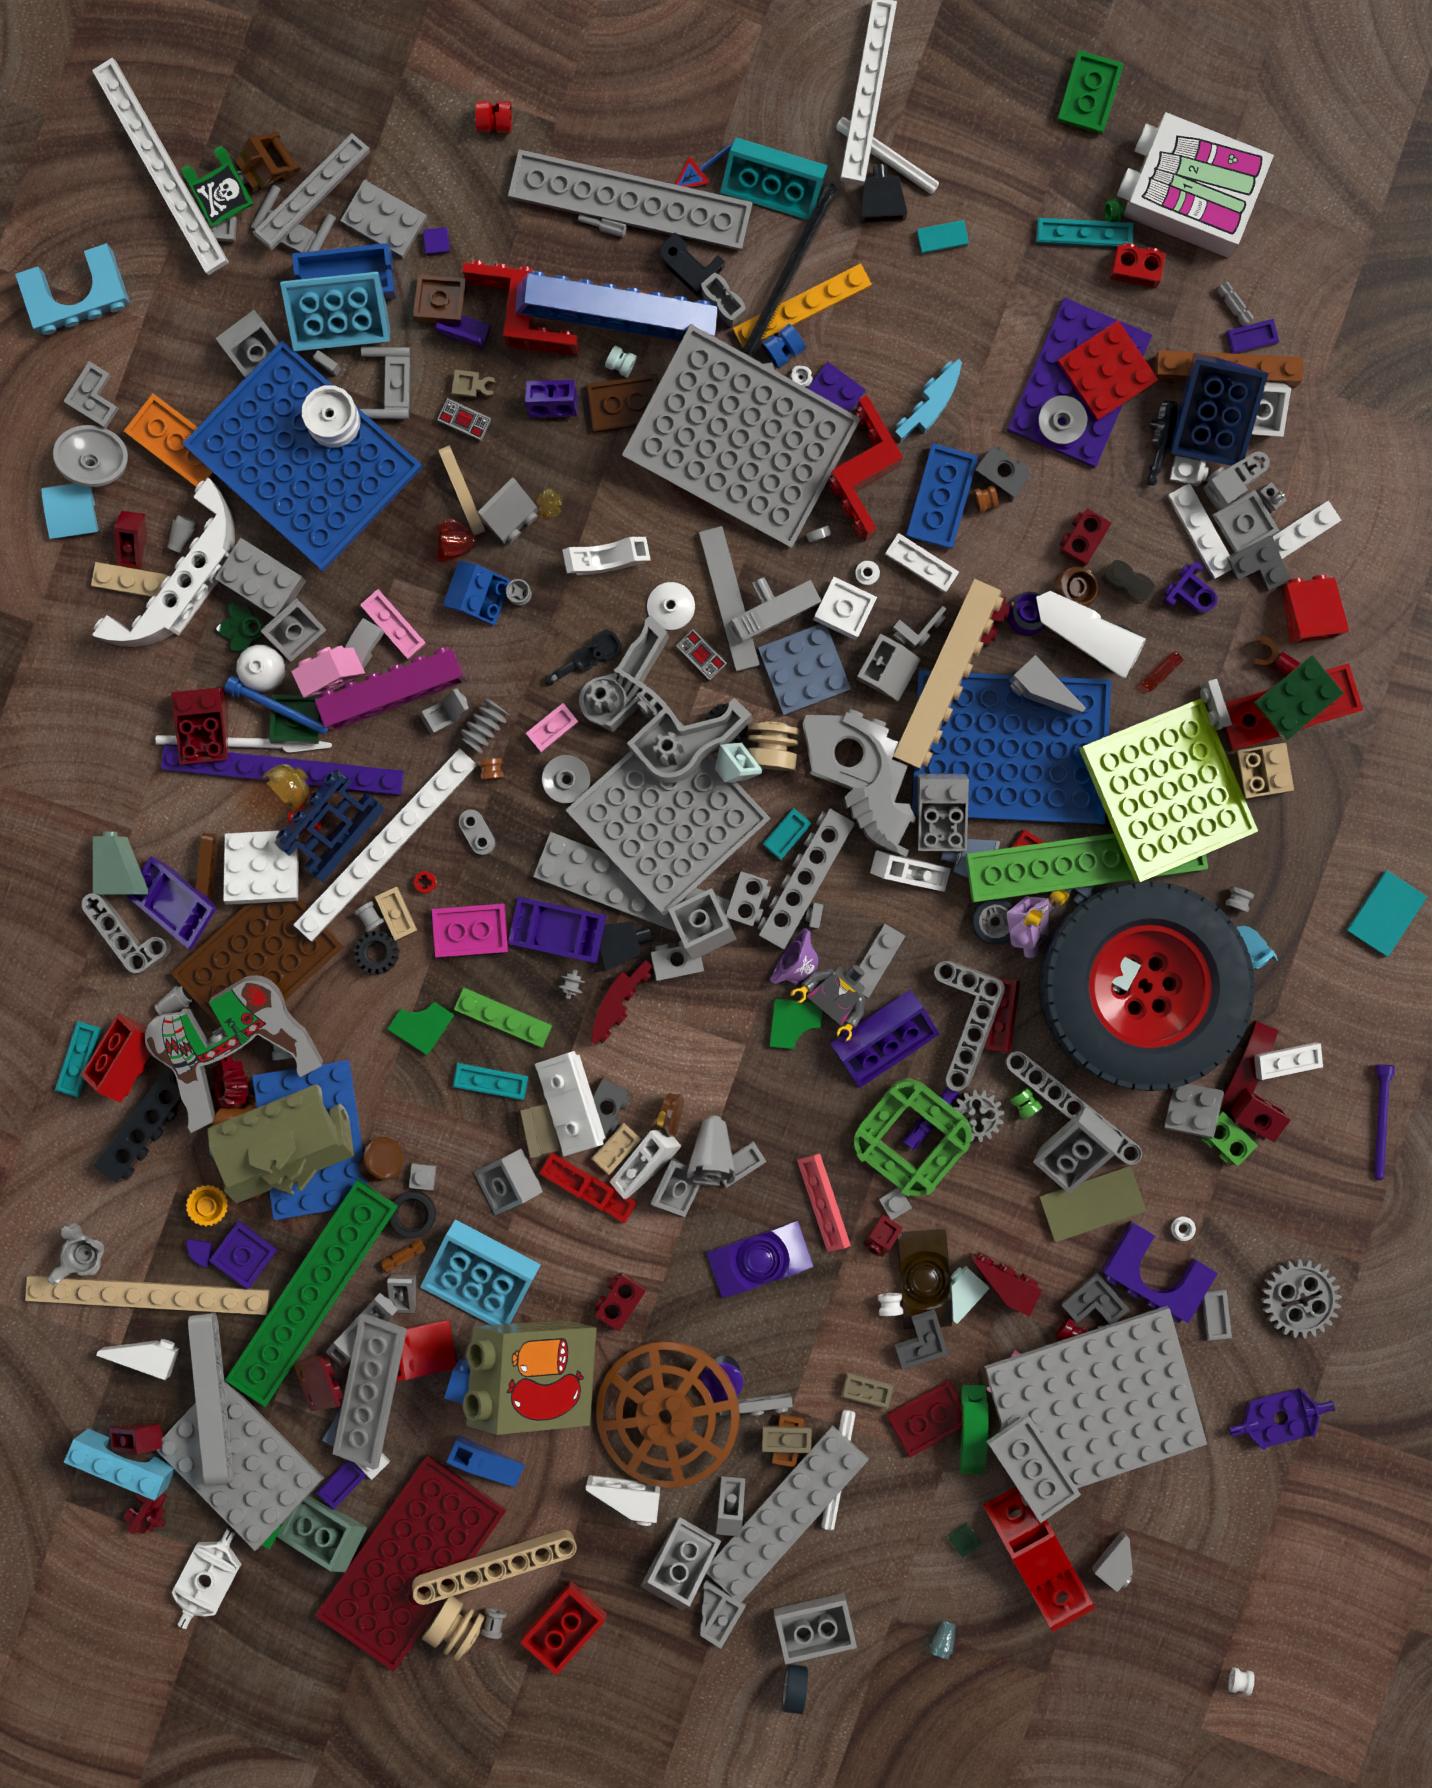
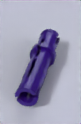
[903,1086,960,1151]

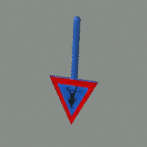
[675,141,734,188]

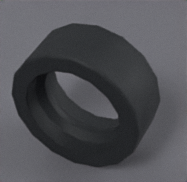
[390,1191,436,1238]

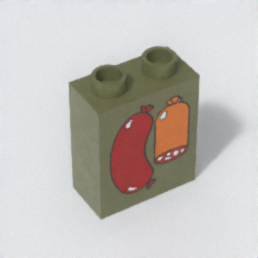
[463,1320,596,1435]

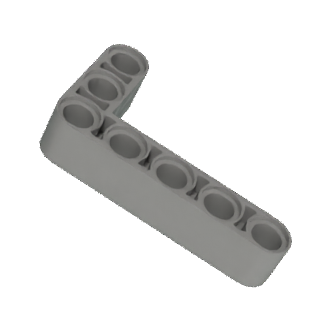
[934,961,1005,1091]

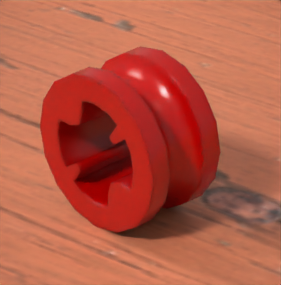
[414,871,437,893]

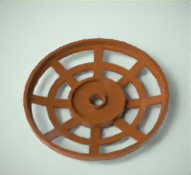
[596,1341,740,1488]

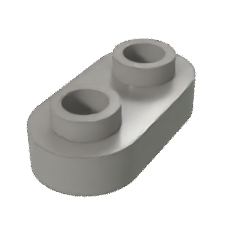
[459,810,495,855]

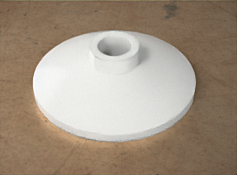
[647,582,695,630]

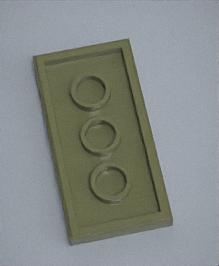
[1039,1165,1147,1243]

